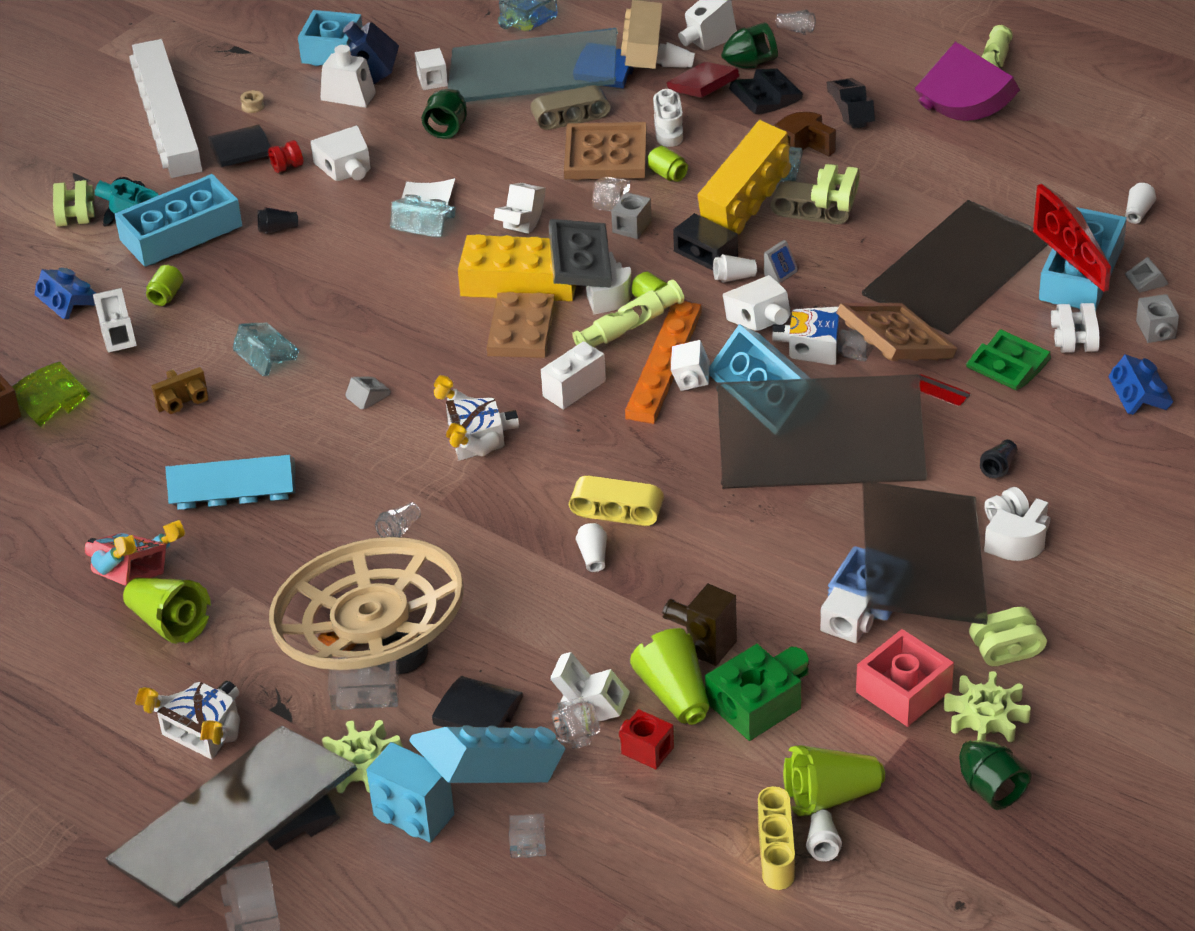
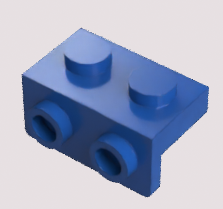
[35,267,96,319]
[1109,354,1174,415]

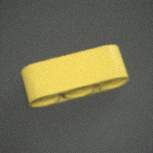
[569,476,664,526]
[758,786,795,890]

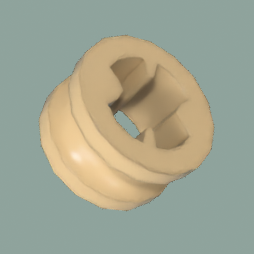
[240,90,265,113]

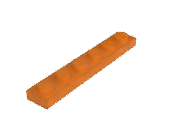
[625,301,702,424]

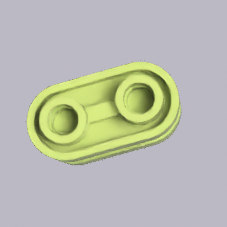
[811,164,860,212]
[53,180,95,227]
[969,607,1047,666]

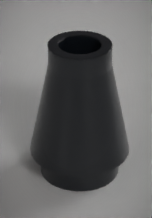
[257,207,298,234]
[980,439,1018,478]

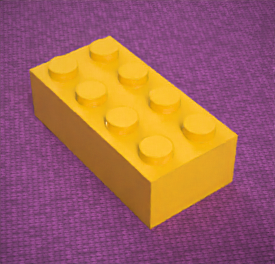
[698,120,791,235]
[458,234,576,301]

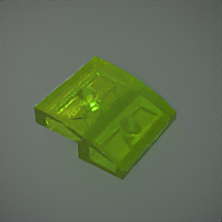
[12,362,90,427]

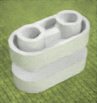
[653,89,683,147]
[1051,303,1099,353]

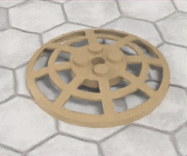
[269,537,464,670]

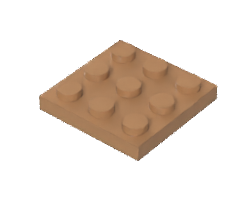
[564,122,647,180]
[836,303,957,361]

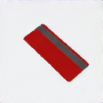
[909,374,970,406]

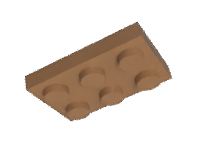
[487,292,555,358]

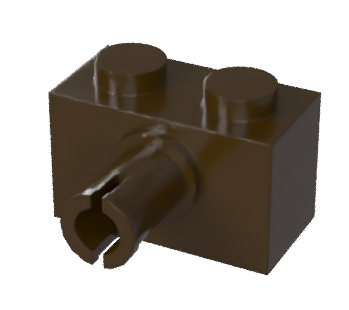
[662,583,737,666]

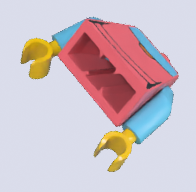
[85,520,185,586]

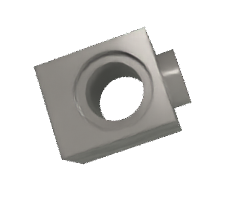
[611,192,652,239]
[1136,294,1179,343]

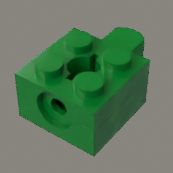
[705,643,809,741]

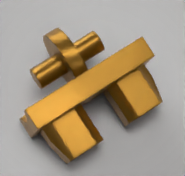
[151,367,208,415]

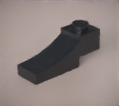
[827,78,875,128]

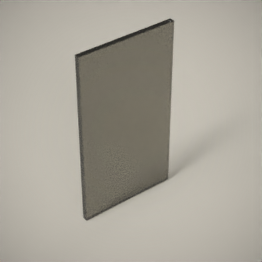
[862,200,1048,335]
[716,374,928,489]
[862,481,988,625]
[106,726,358,909]

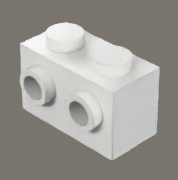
[541,341,606,410]

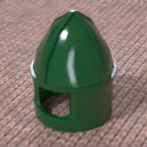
[721,22,778,69]
[421,89,467,139]
[959,740,1032,810]

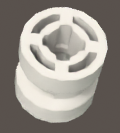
[984,487,1029,522]

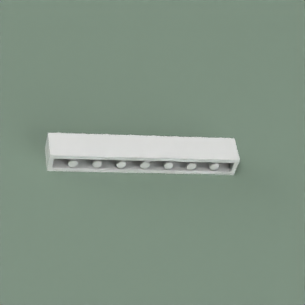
[129,39,202,178]

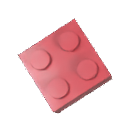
[856,629,954,727]

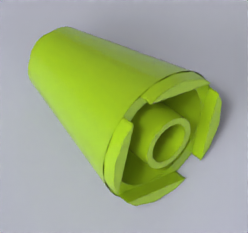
[123,578,211,644]
[630,628,709,725]
[783,745,885,816]

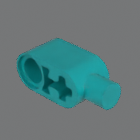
[94,179,159,213]

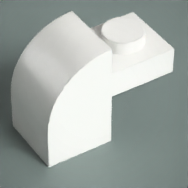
[494,183,546,233]
[586,252,632,314]
[93,288,137,353]
[984,498,1050,561]
[550,652,630,721]

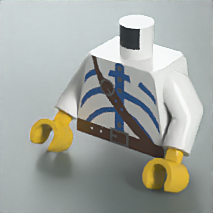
[434,375,519,461]
[135,681,240,759]

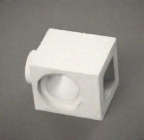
[415,48,448,90]
[671,340,710,391]
[820,587,874,643]

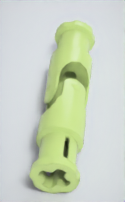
[982,25,1013,69]
[572,279,684,347]

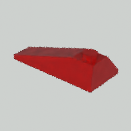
[1033,184,1111,292]

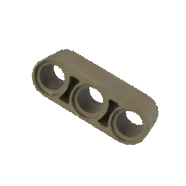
[530,85,611,130]
[770,181,855,224]

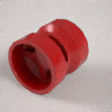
[268,140,303,173]

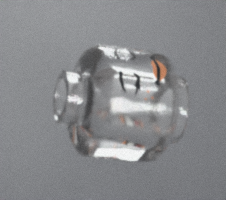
[552,696,600,749]

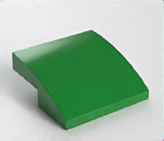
[966,329,1051,391]

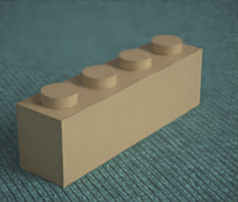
[621,0,662,69]

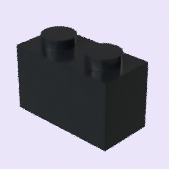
[673,213,738,270]

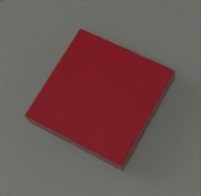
[666,62,740,98]

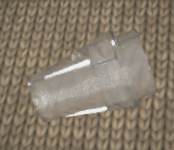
[776,9,816,35]
[375,502,421,538]

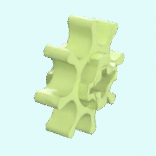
[944,671,1031,742]
[317,720,403,793]

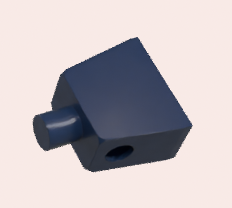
[343,21,399,84]

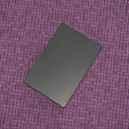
[548,219,612,288]

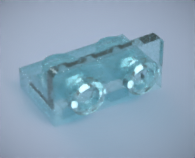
[233,323,299,376]

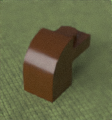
[774,112,836,157]

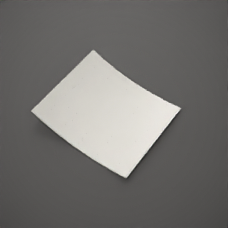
[398,178,455,211]

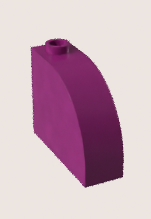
[914,41,1020,121]

